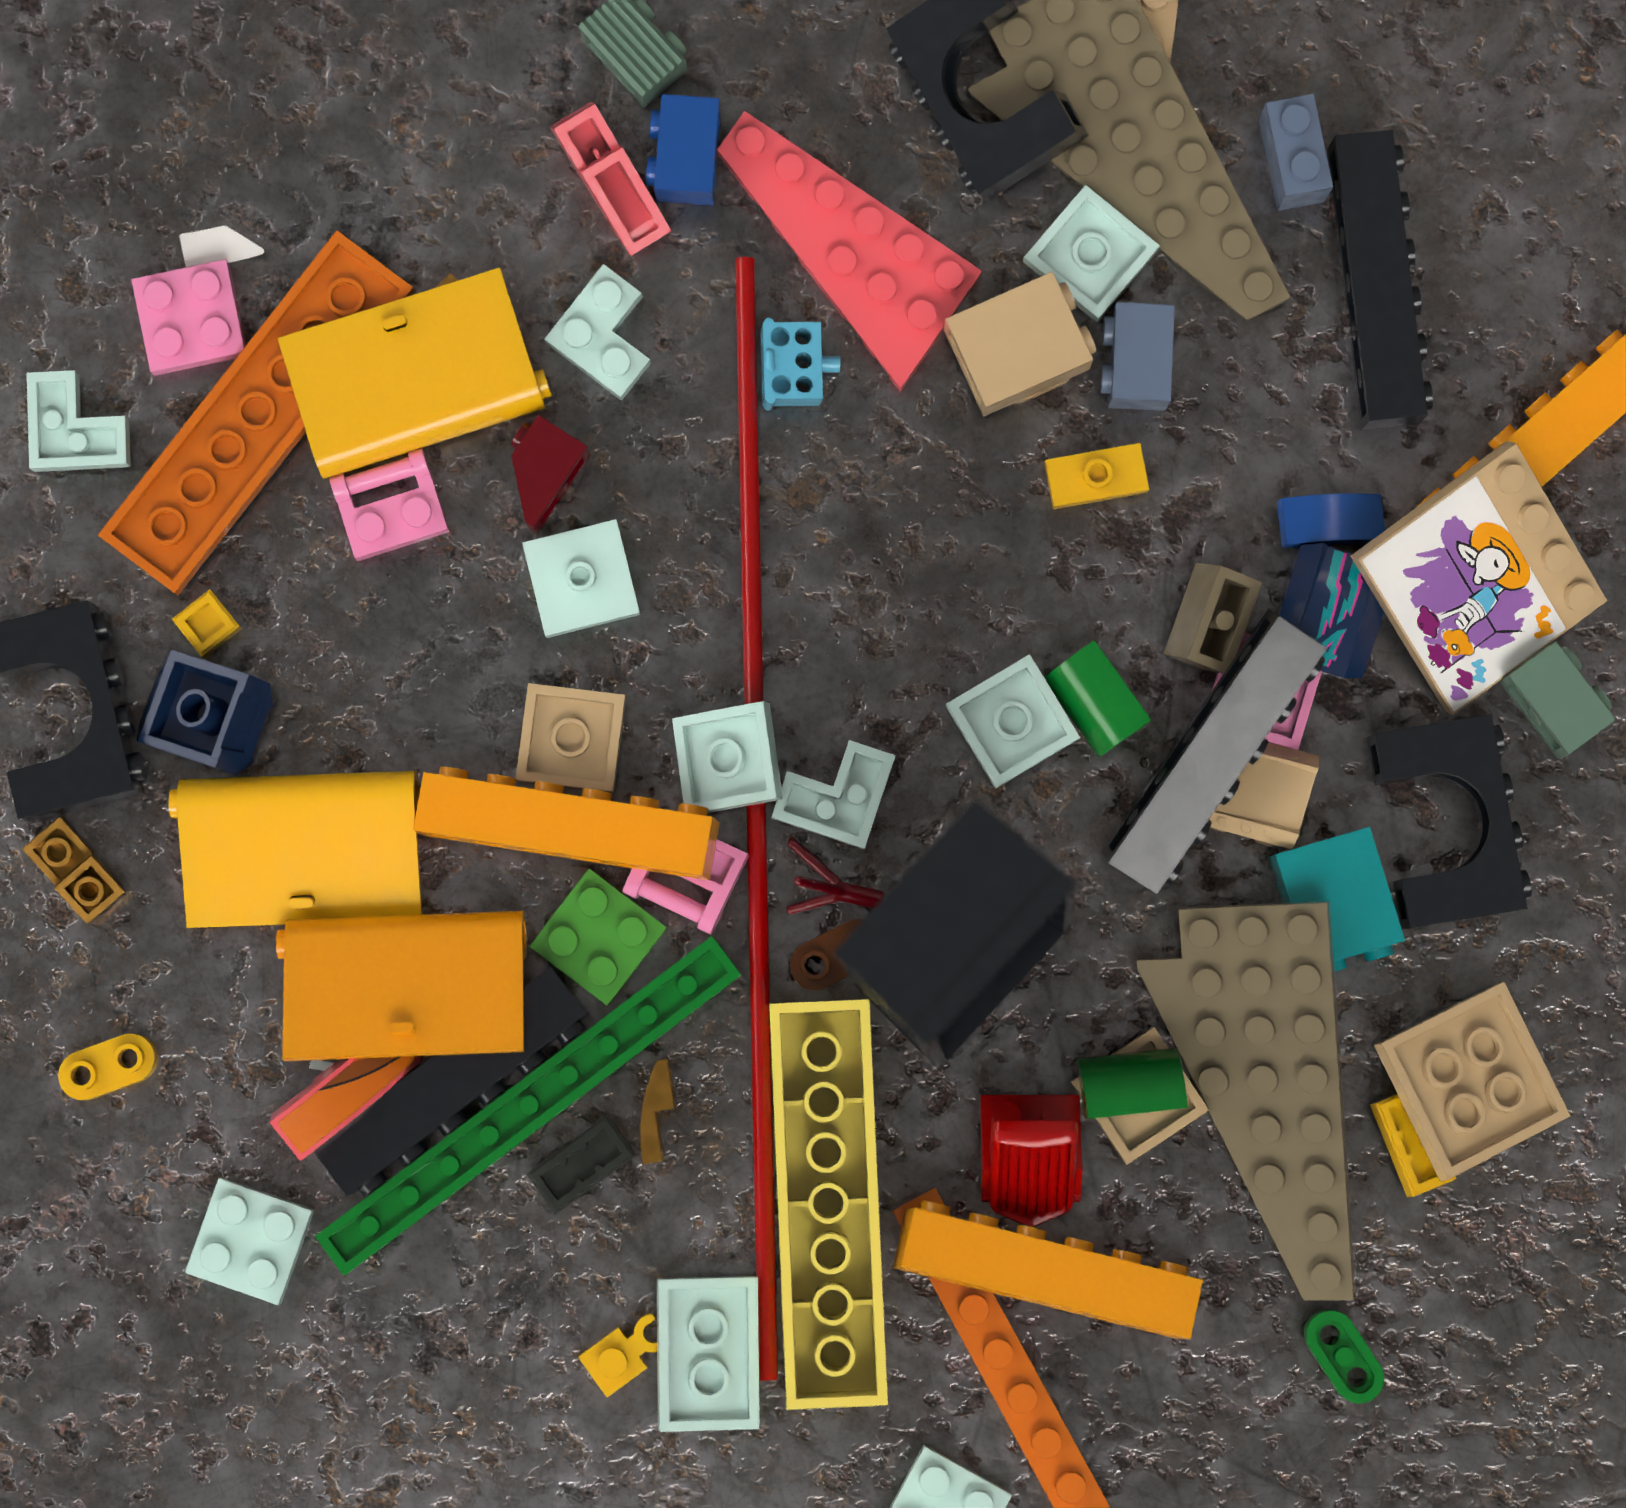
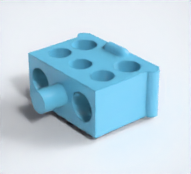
[760,317,840,411]

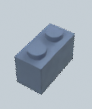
[1258,94,1333,211]
[1100,302,1175,411]

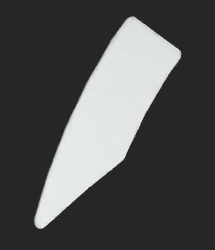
[179,225,264,267]

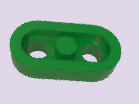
[1304,1309,1384,1404]

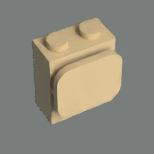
[944,272,1096,417]

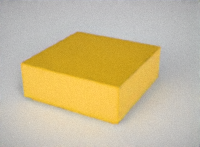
[172,589,243,659]

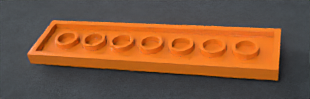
[98,230,416,596]

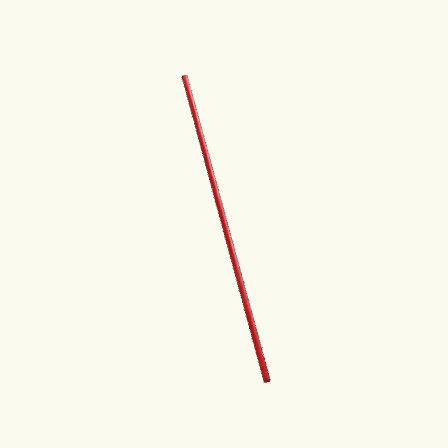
[735,257,778,1381]

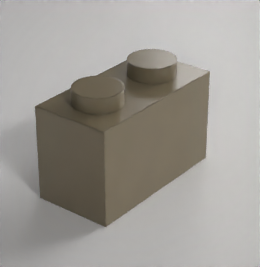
[1163,563,1263,674]

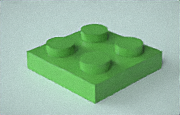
[529,869,668,1006]

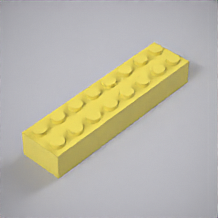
[769,999,888,1410]

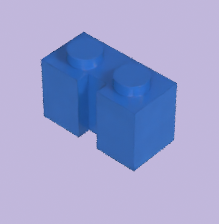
[646,94,721,205]

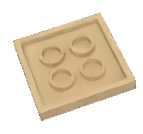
[1374,982,1570,1181]

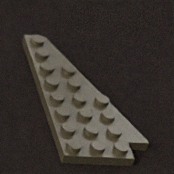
[967,0,1291,322]
[1136,901,1356,1301]

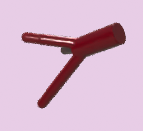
[786,838,884,915]

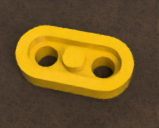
[58,1034,158,1100]

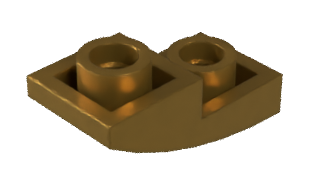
[22,815,125,924]

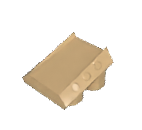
[1209,743,1320,850]

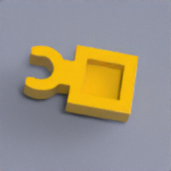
[578,1313,657,1397]

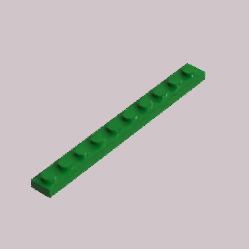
[315,936,742,1276]

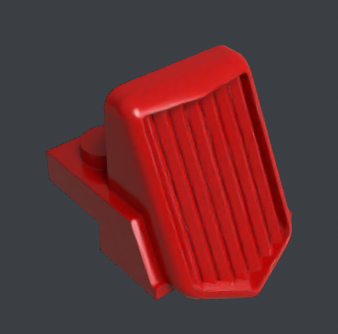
[980,1095,1083,1227]

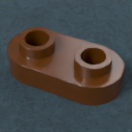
[790,919,864,990]

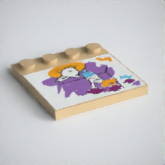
[1351,441,1607,715]

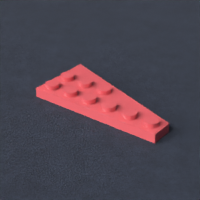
[717,111,982,392]

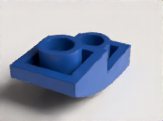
[1277,493,1385,549]

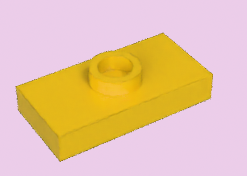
[1044,443,1149,510]
[1370,1094,1456,1198]

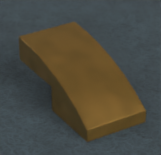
[640,1059,676,1164]

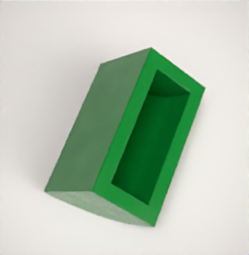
[1044,640,1151,758]
[1077,1048,1188,1119]

